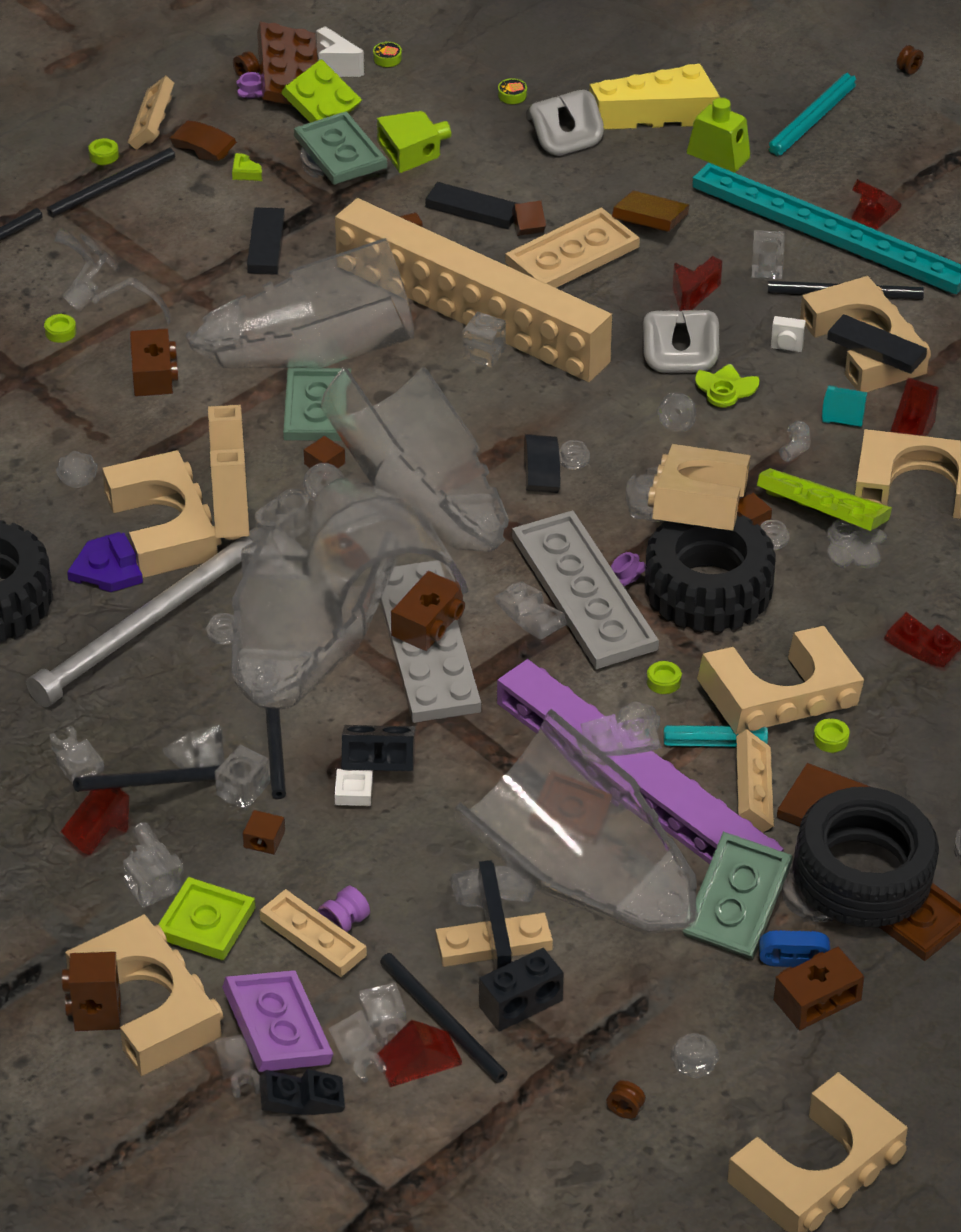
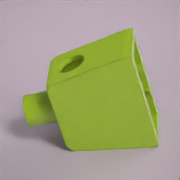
[687,98,750,173]
[377,111,451,173]

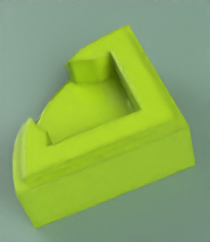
[232,153,262,181]

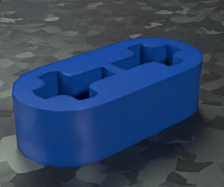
[759,930,830,967]

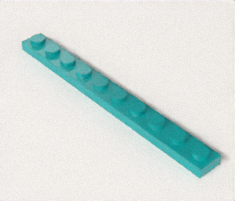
[692,162,961,295]

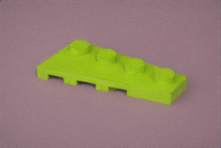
[757,468,892,531]

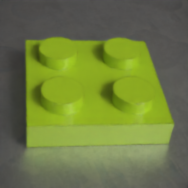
[281,59,362,123]
[158,877,256,961]

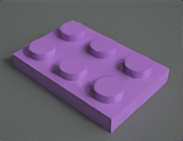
[222,970,333,1072]

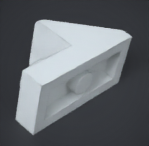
[316,26,364,77]

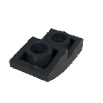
[524,434,560,493]
[259,1069,345,1115]

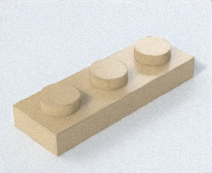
[128,76,174,150]
[736,730,774,833]
[260,889,367,977]
[436,913,553,967]

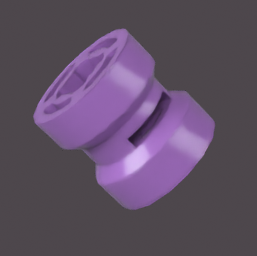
[318,886,370,932]

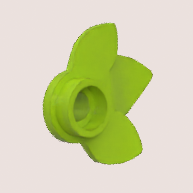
[695,364,759,408]

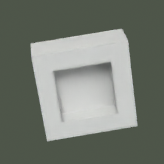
[771,316,806,352]
[335,769,373,806]

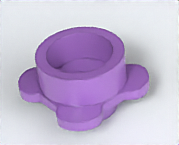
[237,72,262,98]
[611,552,646,586]

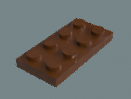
[257,22,318,105]

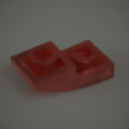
[884,612,961,668]

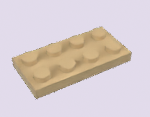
[505,207,640,288]

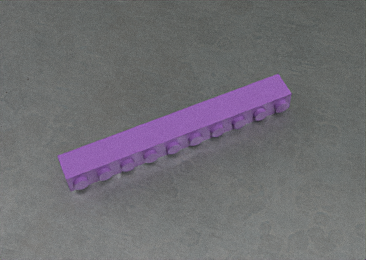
[497,659,784,864]

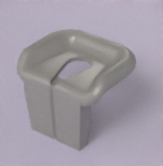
[525,90,604,156]
[643,310,719,373]

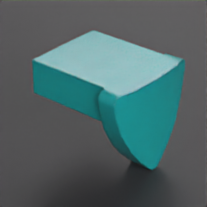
[822,385,868,427]

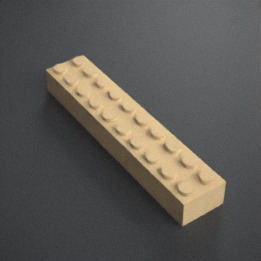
[335,198,612,382]

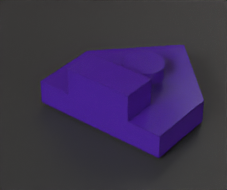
[67,532,143,592]

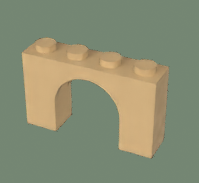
[800,276,931,392]
[208,405,249,540]
[855,429,961,519]
[648,444,751,531]
[102,450,222,578]
[697,626,864,734]
[65,914,223,1076]
[728,1072,908,1232]

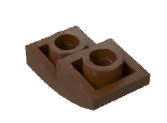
[170,120,237,161]

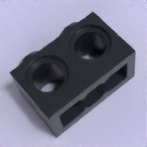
[341,725,415,771]
[479,947,564,1032]

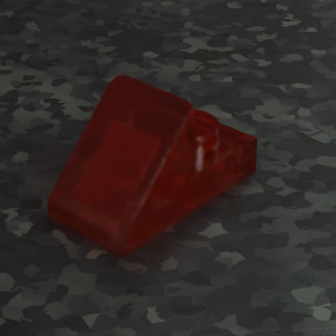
[852,179,902,230]
[673,256,722,312]
[61,774,130,855]

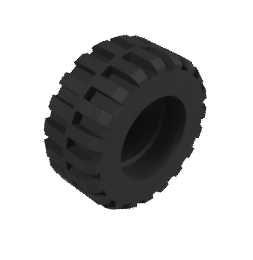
[645,515,776,633]
[0,520,53,643]

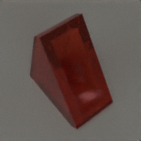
[890,378,940,437]
[376,1019,462,1087]

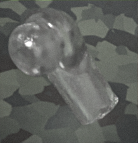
[779,420,810,462]
[129,822,162,869]

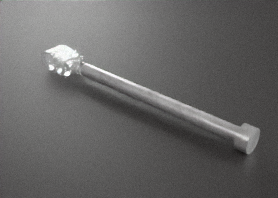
[26,489,310,707]

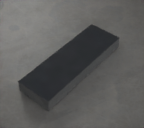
[425,182,519,229]
[247,207,285,274]
[827,314,927,374]
[478,860,512,970]

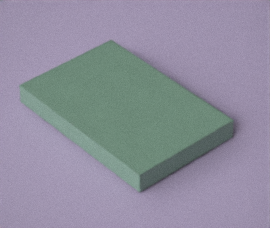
[294,111,387,185]
[283,368,351,441]
[683,831,793,960]

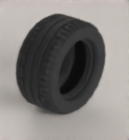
[793,787,939,927]

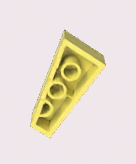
[589,63,720,129]

